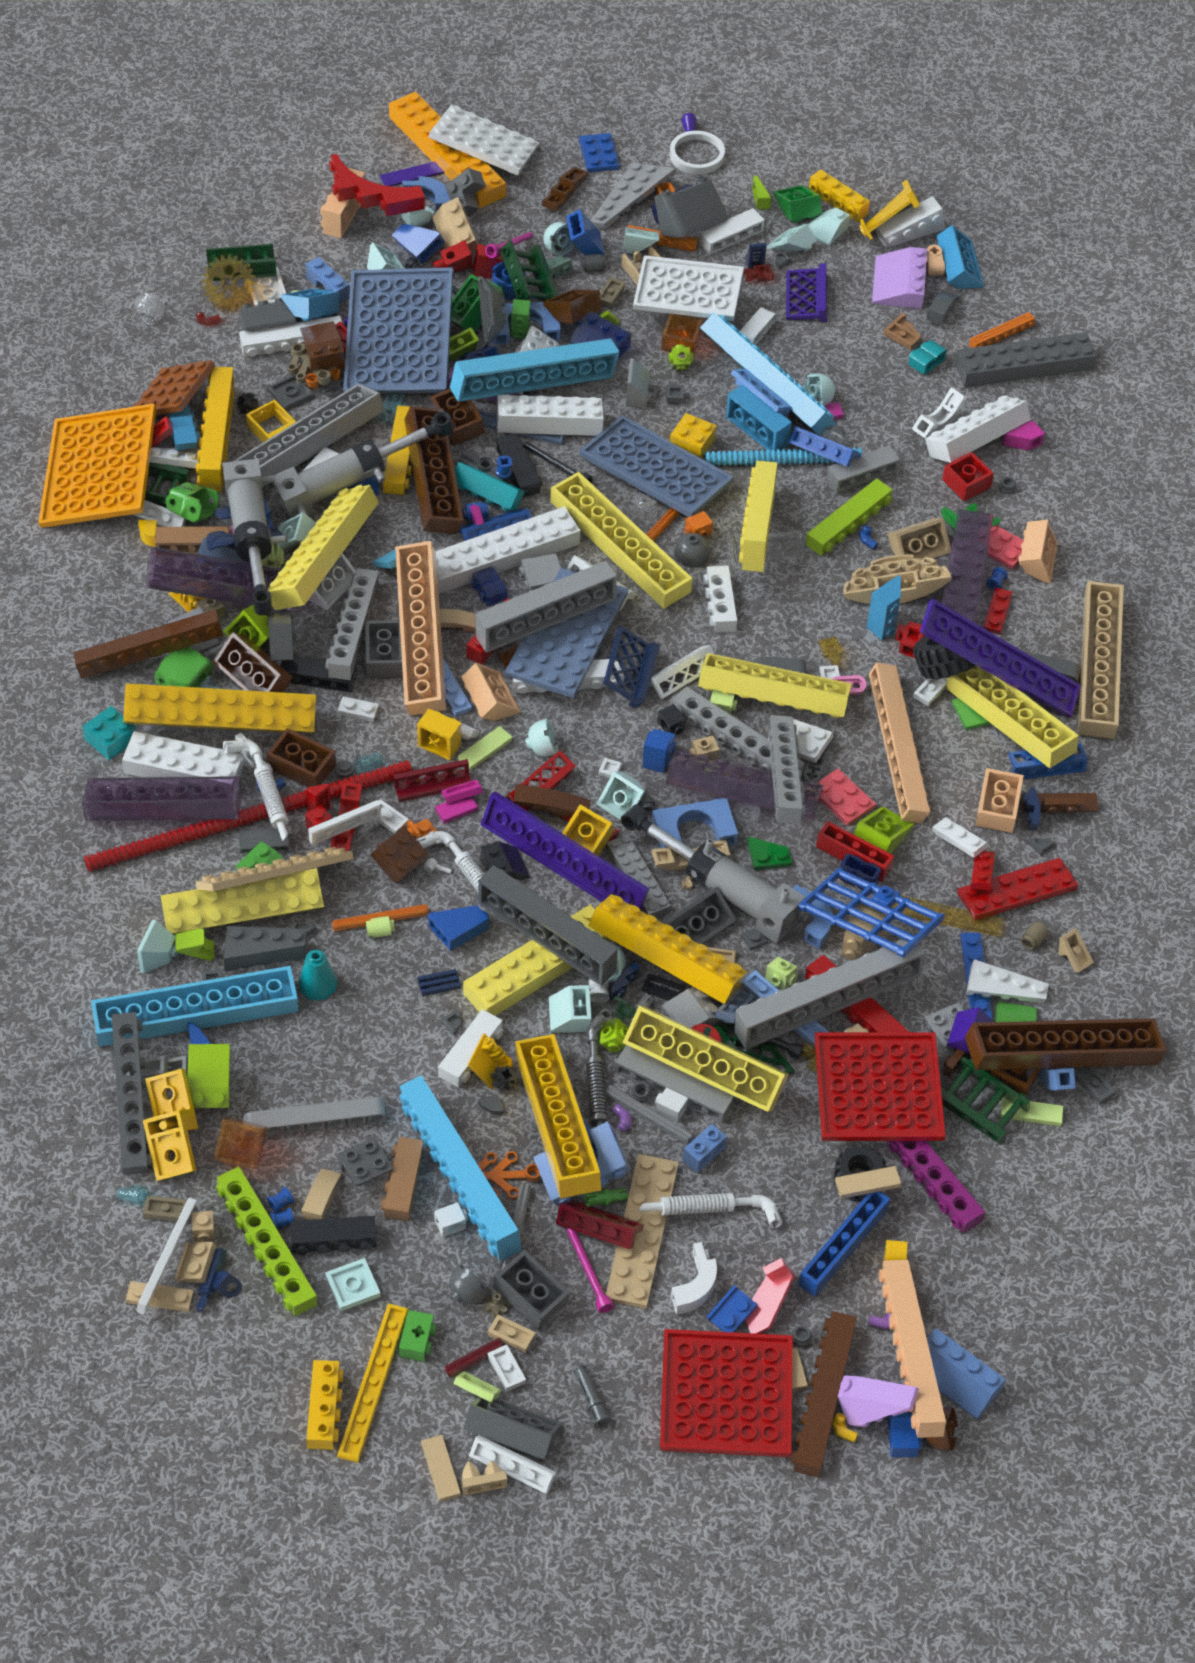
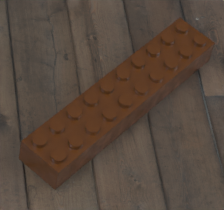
[965,1018,1167,1070]

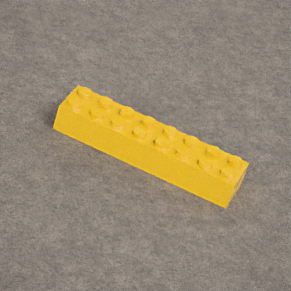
[196,367,235,493]
[588,894,747,1004]

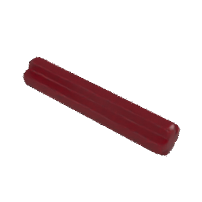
[445,1338,503,1377]

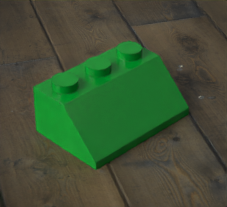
[451,274,502,332]

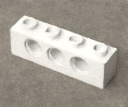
[703,566,737,633]

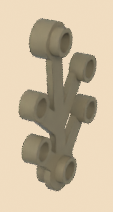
[287,343,336,386]

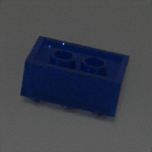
[570,311,631,359]

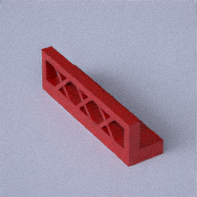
[507,750,576,811]

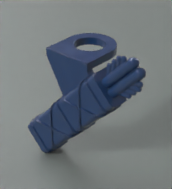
[196,1248,242,1312]

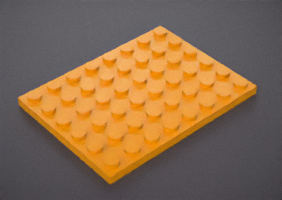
[38,404,157,528]

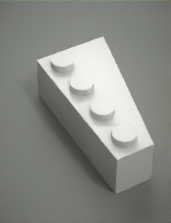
[876,196,945,248]

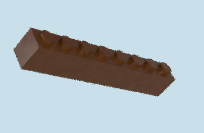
[74,609,224,679]
[791,1311,857,1478]

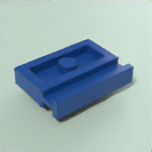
[707,1285,758,1333]

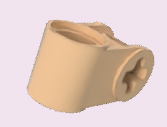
[926,245,945,276]

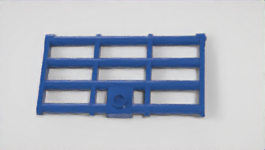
[798,867,945,958]

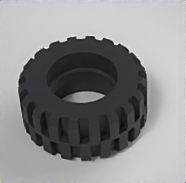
[913,636,977,680]

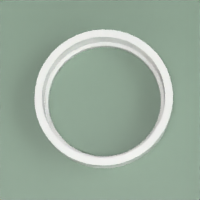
[670,131,725,175]

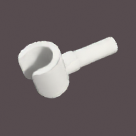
[423,858,452,874]

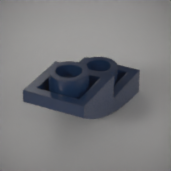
[1023,787,1040,831]
[609,962,640,1001]

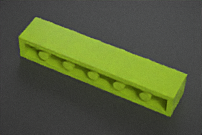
[805,478,893,556]

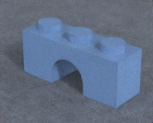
[305,257,350,304]

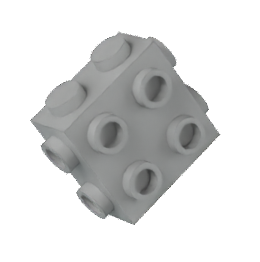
[518,553,563,592]

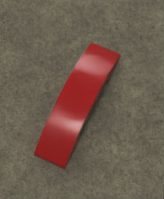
[330,782,362,851]

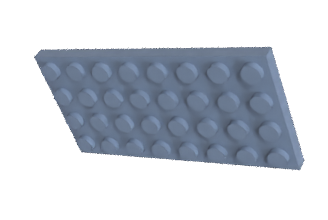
[579,415,734,517]
[505,568,628,698]

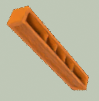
[627,225,698,252]
[969,312,1035,348]

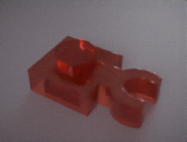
[743,263,774,282]

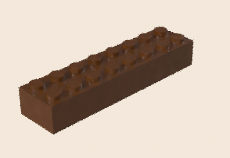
[404,406,464,534]

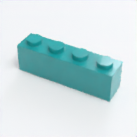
[455,462,525,512]

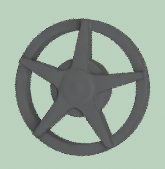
[318,374,344,397]

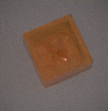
[661,314,703,357]
[213,1117,267,1169]

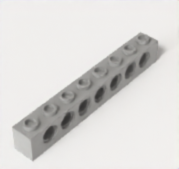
[325,568,379,680]
[672,686,805,776]
[768,715,805,824]

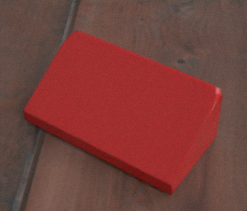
[306,783,331,811]

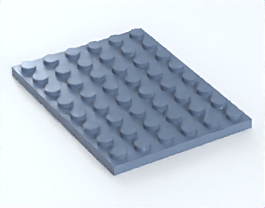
[343,268,454,394]

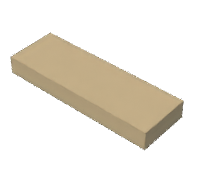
[835,1166,901,1199]
[421,1435,461,1502]

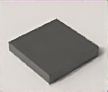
[267,374,315,411]

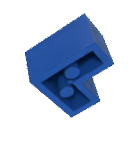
[642,729,677,773]
[887,1411,922,1457]

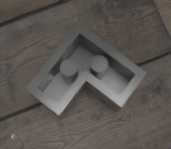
[445,168,486,217]

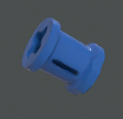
[496,455,512,479]
[986,567,1008,590]
[267,1187,294,1213]
[270,1208,294,1230]

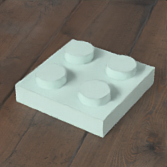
[325,1258,381,1311]

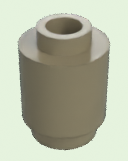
[1021,922,1049,950]

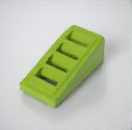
[752,176,771,210]

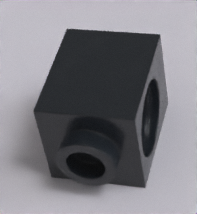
[657,704,686,735]

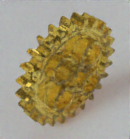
[201,254,257,310]

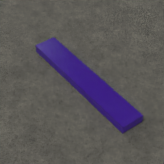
[380,161,444,186]

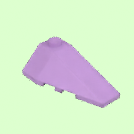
[838,1376,919,1427]

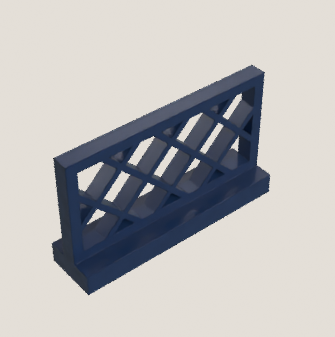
[603,626,660,708]

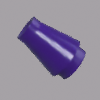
[681,113,697,132]

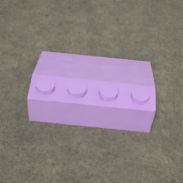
[872,247,927,309]

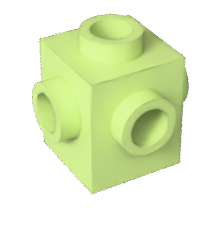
[765,957,798,990]

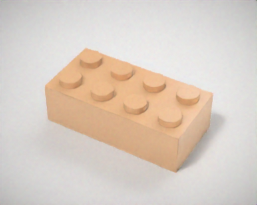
[320,168,365,238]

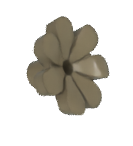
[483,1292,511,1317]

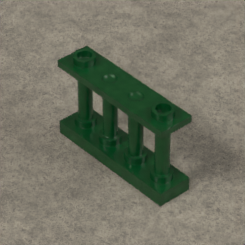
[500,240,558,301]
[206,244,277,282]
[144,462,190,508]
[941,1057,1030,1145]

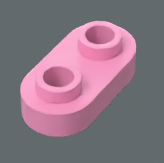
[832,675,866,695]

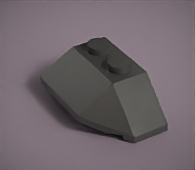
[478,276,506,347]

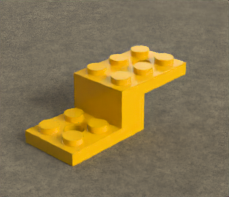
[143,1069,199,1181]

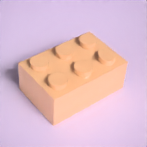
[975,768,1024,833]

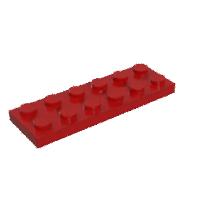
[957,858,1078,921]

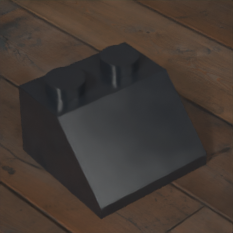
[480,841,530,881]

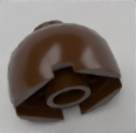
[925,1407,958,1451]

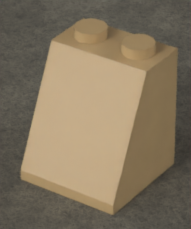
[841,903,894,960]

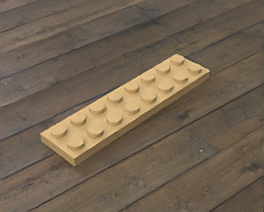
[195,847,354,891]
[606,1154,679,1309]

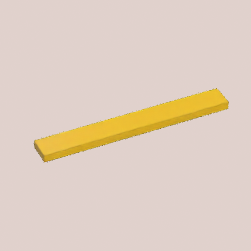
[337,1303,409,1463]

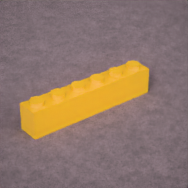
[383,405,412,495]

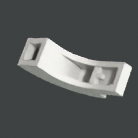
[912,387,967,438]
[671,1242,717,1315]

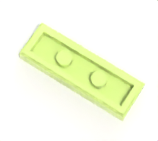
[458,726,512,770]
[1000,1097,1063,1126]

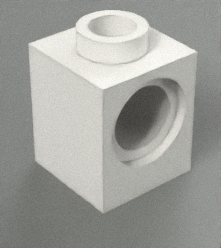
[434,1202,468,1237]

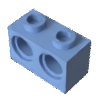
[682,1124,727,1173]

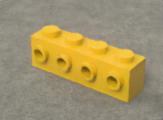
[809,169,870,223]
[306,1360,344,1450]

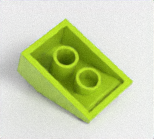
[854,806,915,854]
[187,1044,230,1108]

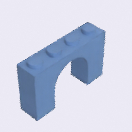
[492,302,561,345]
[652,798,738,851]
[533,1121,631,1205]

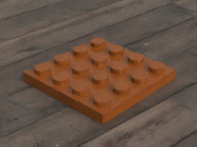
[133,360,216,415]

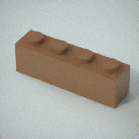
[155,526,229,554]
[381,1137,424,1221]

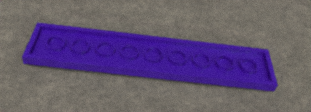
[920,599,1081,718]
[480,791,650,911]

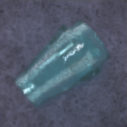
[354,752,383,774]
[116,1184,149,1205]

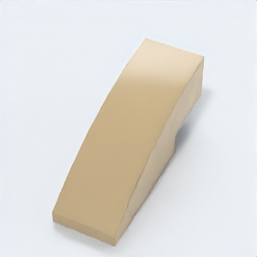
[301,1169,342,1220]

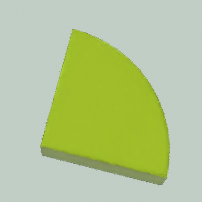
[595,310,619,325]

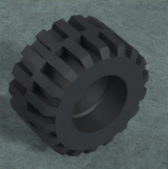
[833,1145,887,1202]

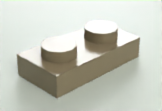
[600,277,625,308]
[143,1196,187,1221]

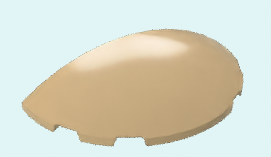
[843,554,952,604]

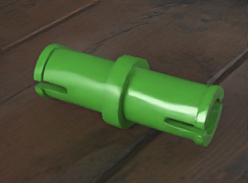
[584,1188,628,1207]

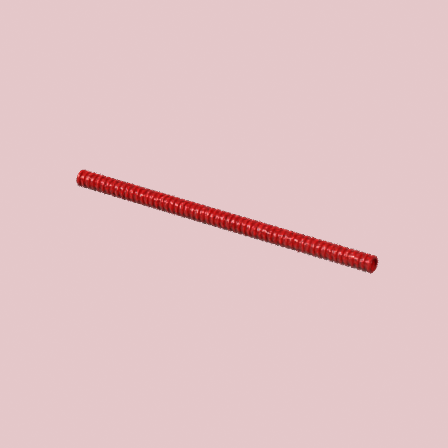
[84,760,413,872]

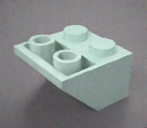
[549,985,591,1033]

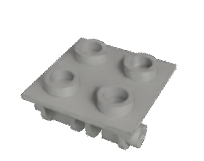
[924,1003,964,1048]

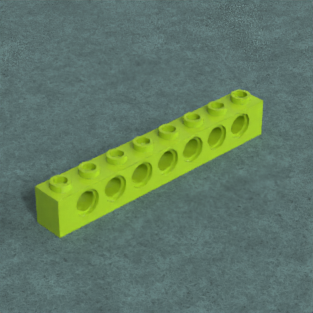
[215,1167,317,1316]

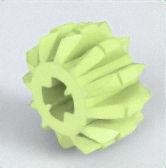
[261,544,285,572]

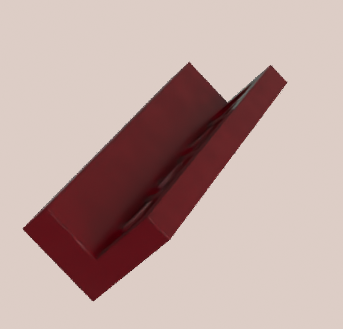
[394,759,472,802]
[556,1199,644,1249]

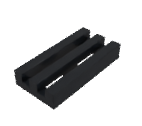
[642,973,686,1001]

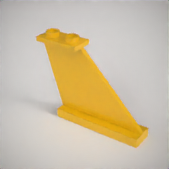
[859,180,920,240]

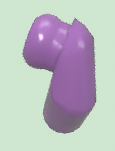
[612,1104,632,1132]
[868,1313,890,1329]

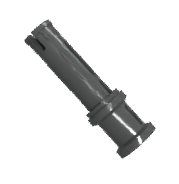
[573,1365,612,1429]

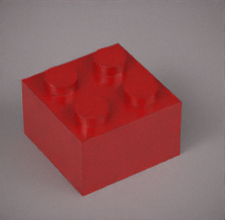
[942,452,994,502]

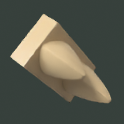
[462,1461,507,1496]

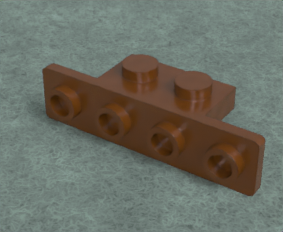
[1021,793,1098,813]

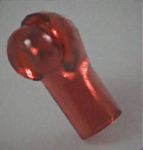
[195,312,221,326]

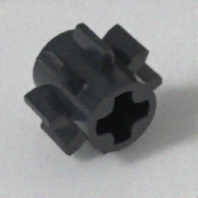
[237,392,259,414]
[490,1065,517,1091]

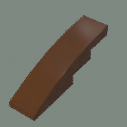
[542,166,588,211]
[514,784,591,817]

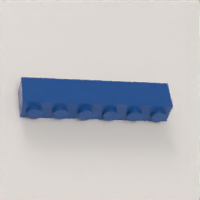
[798,1191,890,1297]

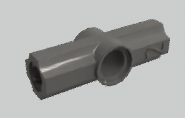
[459,450,512,483]

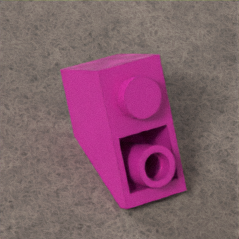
[1002,420,1045,451]

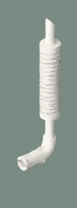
[223,738,289,842]
[416,831,485,892]
[639,1193,782,1228]

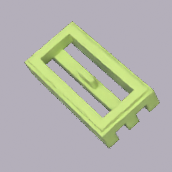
[453,1371,501,1403]

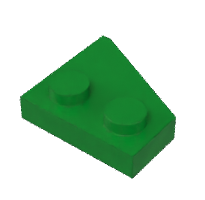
[747,837,792,870]

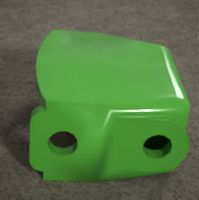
[165,482,220,522]
[154,647,213,688]

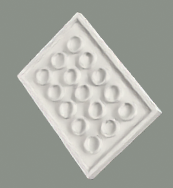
[429,105,539,176]
[633,255,744,321]

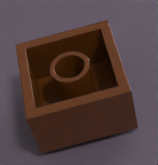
[370,826,429,884]

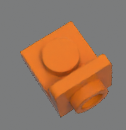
[407,818,437,839]

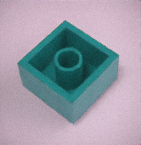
[82,706,137,760]

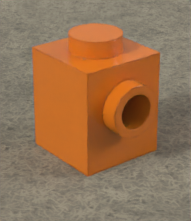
[684,511,713,538]

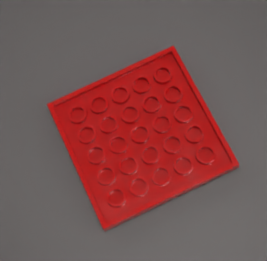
[814,1032,946,1141]
[660,1329,793,1457]

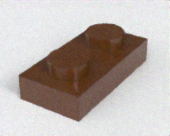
[943,1048,968,1078]

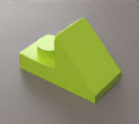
[175,929,215,961]

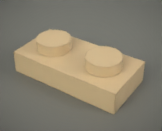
[488,1315,536,1353]

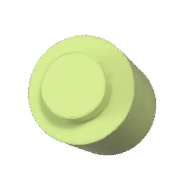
[366,916,395,938]

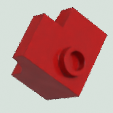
[896,621,925,658]

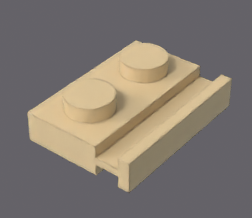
[175,1242,217,1283]

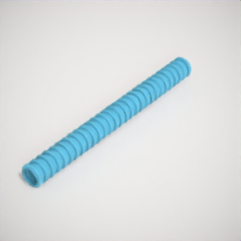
[705,447,863,466]

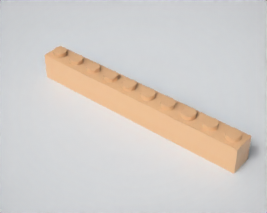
[869,662,930,823]
[879,1260,946,1438]

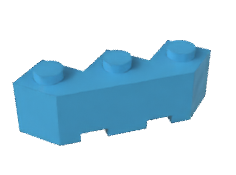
[168,405,200,451]

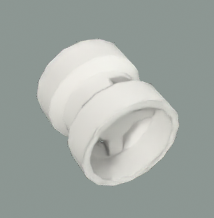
[589,979,609,1003]

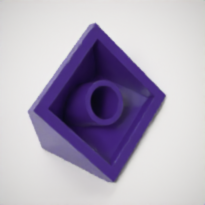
[946,1007,994,1053]

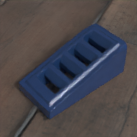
[746,242,767,271]

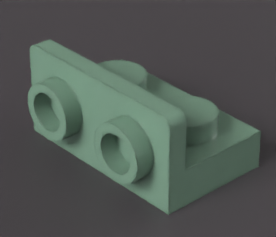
[546,255,572,280]

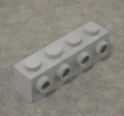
[827,446,900,493]

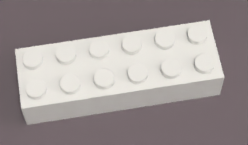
[497,394,604,436]
[925,396,1031,462]
[122,731,244,796]

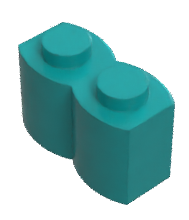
[908,340,947,375]

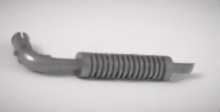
[586,1009,612,1127]

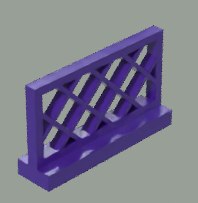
[786,263,827,322]

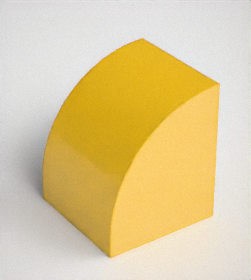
[138,520,158,547]
[884,1240,908,1261]

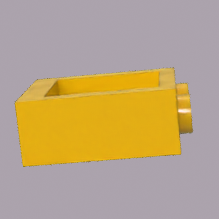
[246,400,296,443]

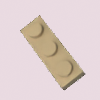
[126,1281,194,1312]

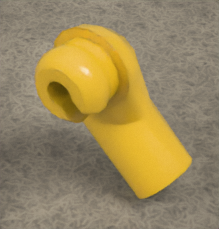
[832,1413,858,1443]

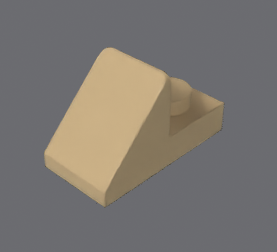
[1058,928,1094,972]

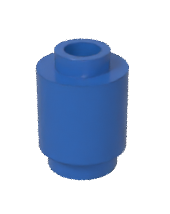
[462,502,489,522]

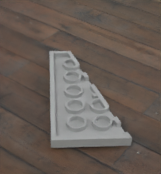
[591,163,677,229]

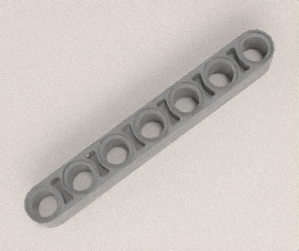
[243,1097,387,1139]

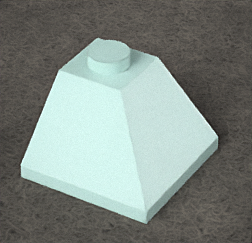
[808,208,850,246]
[766,224,817,252]
[623,227,659,254]
[367,243,405,270]
[273,512,316,550]
[596,772,645,820]
[137,920,178,973]

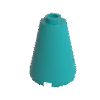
[298,950,338,1001]

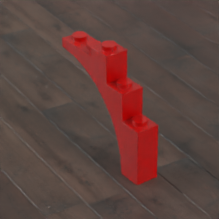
[329,154,425,217]

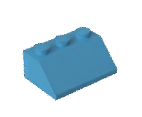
[281,288,339,321]
[867,575,901,640]

